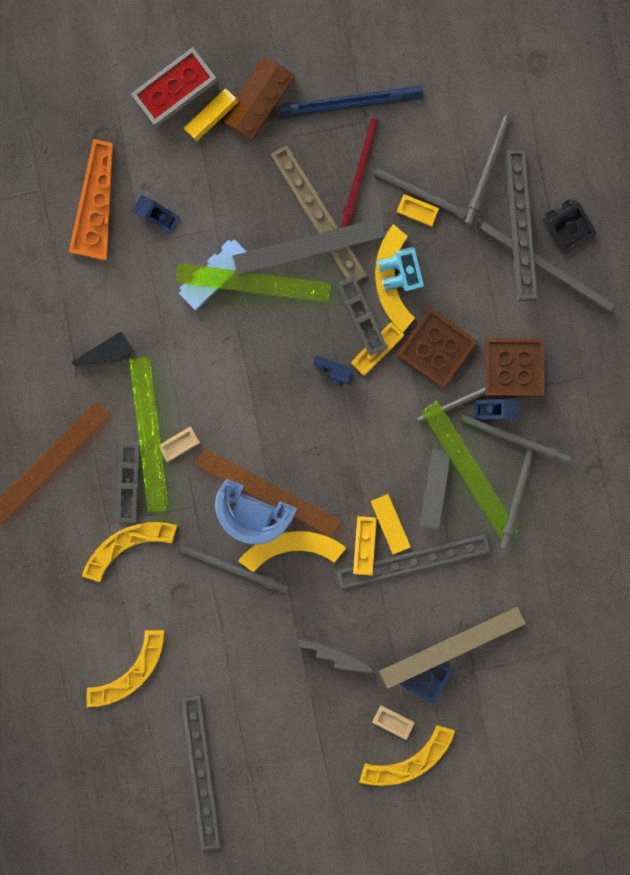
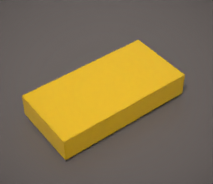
[396,194,439,227]

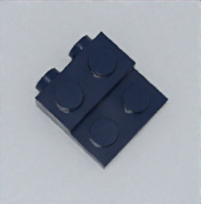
[313,355,355,386]
[400,649,453,704]

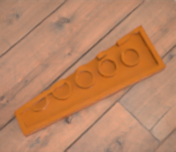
[69,139,113,261]

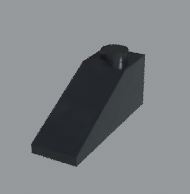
[71,331,134,366]

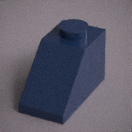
[132,195,180,234]
[475,399,519,419]

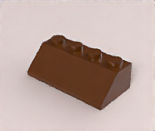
[220,57,295,142]

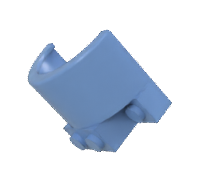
[215,478,297,545]

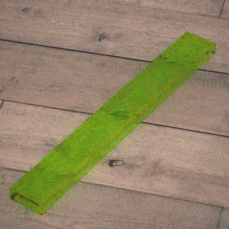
[175,263,331,302]
[129,357,168,512]
[421,401,519,540]

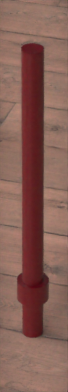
[340,118,379,228]

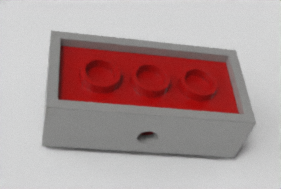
[131,47,217,128]

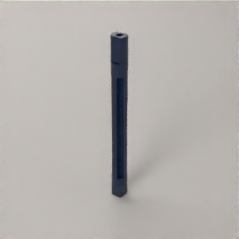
[279,85,423,118]

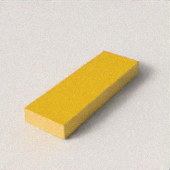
[184,88,239,141]
[351,322,405,376]
[371,494,410,554]
[353,516,377,576]

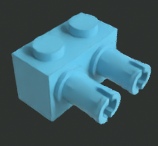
[377,247,424,291]

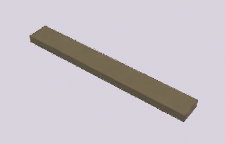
[270,145,367,282]
[379,607,526,689]

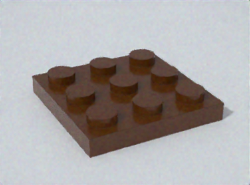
[397,307,477,388]
[485,338,544,397]

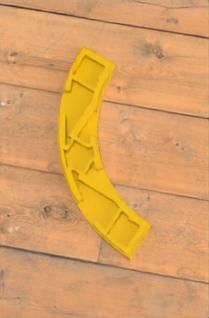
[375,224,415,333]
[82,522,178,582]
[238,531,346,572]
[87,630,165,708]
[359,725,455,786]

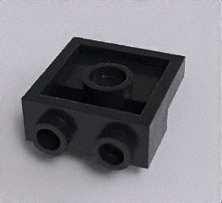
[542,199,597,255]

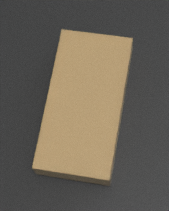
[158,426,200,462]
[372,705,415,740]

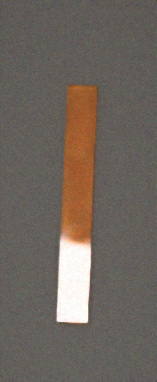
[0,401,110,524]
[195,448,340,537]

